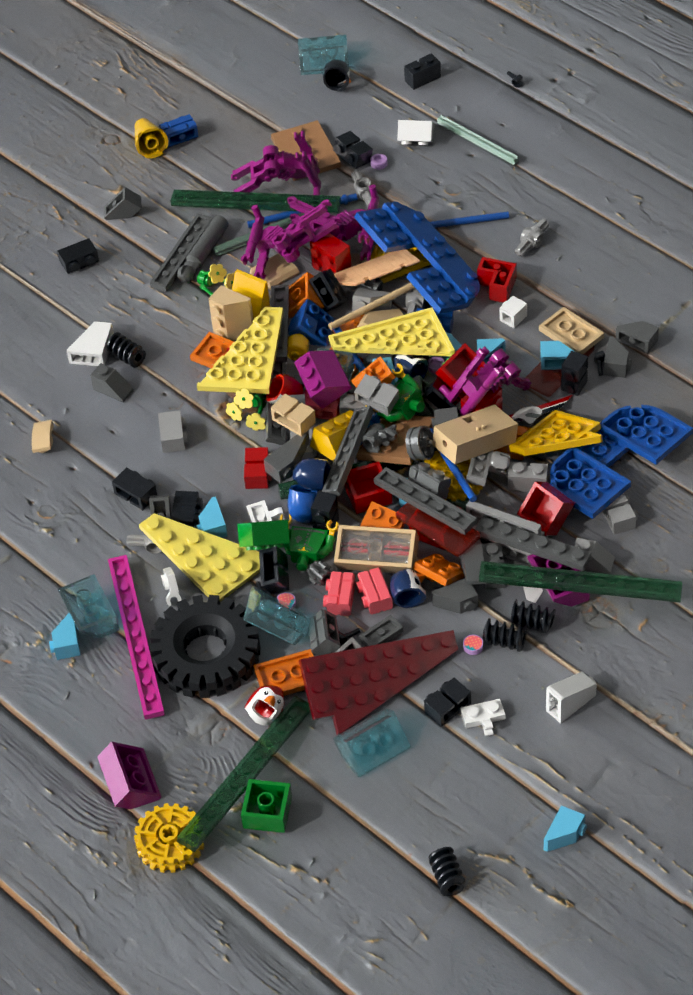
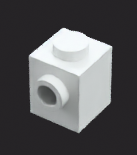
[500,296,527,328]

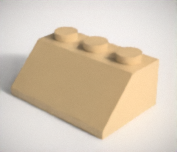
[208,285,253,342]

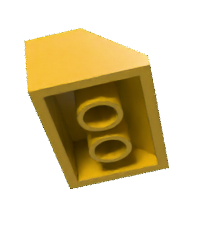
[310,410,362,462]

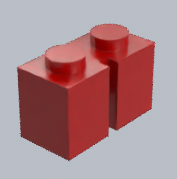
[244,447,272,489]

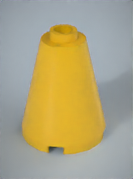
[135,118,168,159]

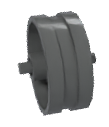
[405,426,435,462]

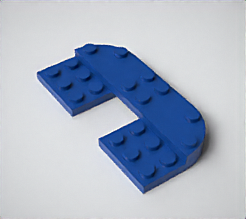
[354,201,480,314]
[550,405,693,519]

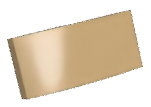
[32,420,54,453]

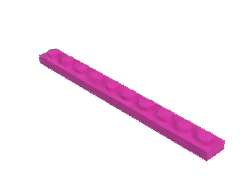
[108,555,165,720]

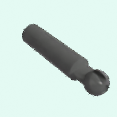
[177,215,229,282]

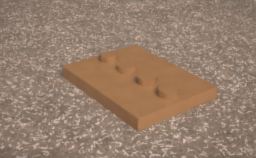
[271,120,341,181]
[357,415,435,465]

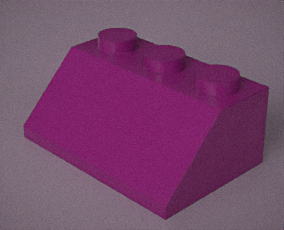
[294,350,352,409]
[527,554,590,607]
[97,742,162,809]

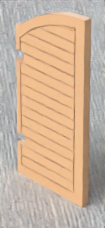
[334,249,420,286]

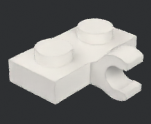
[246,500,285,522]
[161,567,181,606]
[460,699,506,736]

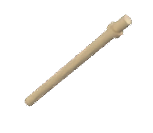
[328,283,415,330]

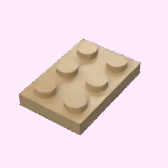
[539,307,604,354]

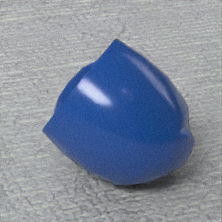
[287,484,318,524]

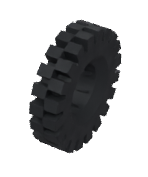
[150,595,261,698]

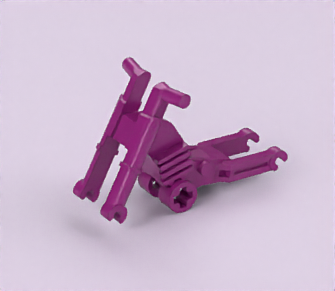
[231,131,321,200]
[287,185,380,261]
[241,199,344,280]
[439,346,532,416]

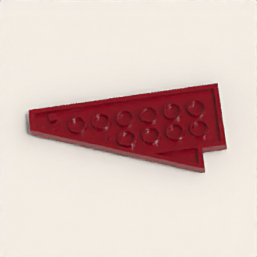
[299,630,458,735]

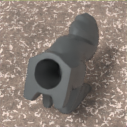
[362,423,398,453]

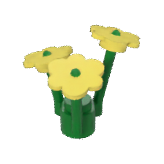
[197,264,235,296]
[226,388,266,431]

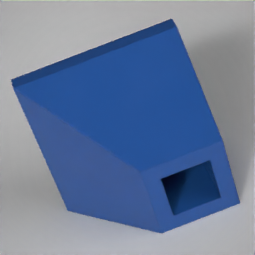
[288,299,335,346]

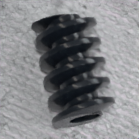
[107,332,146,368]
[511,599,556,633]
[482,618,527,652]
[429,847,465,896]

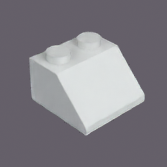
[397,120,435,145]

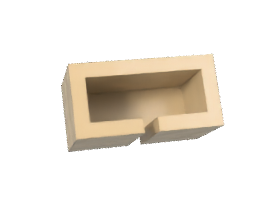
[271,394,316,437]

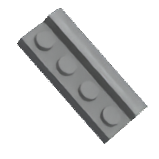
[460,500,544,566]

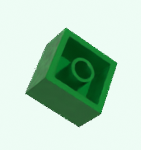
[237,520,290,550]
[241,779,292,833]

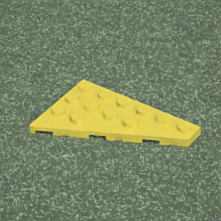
[197,307,283,394]
[328,307,455,356]
[139,513,260,602]

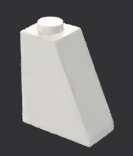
[67,321,114,366]
[546,672,597,724]

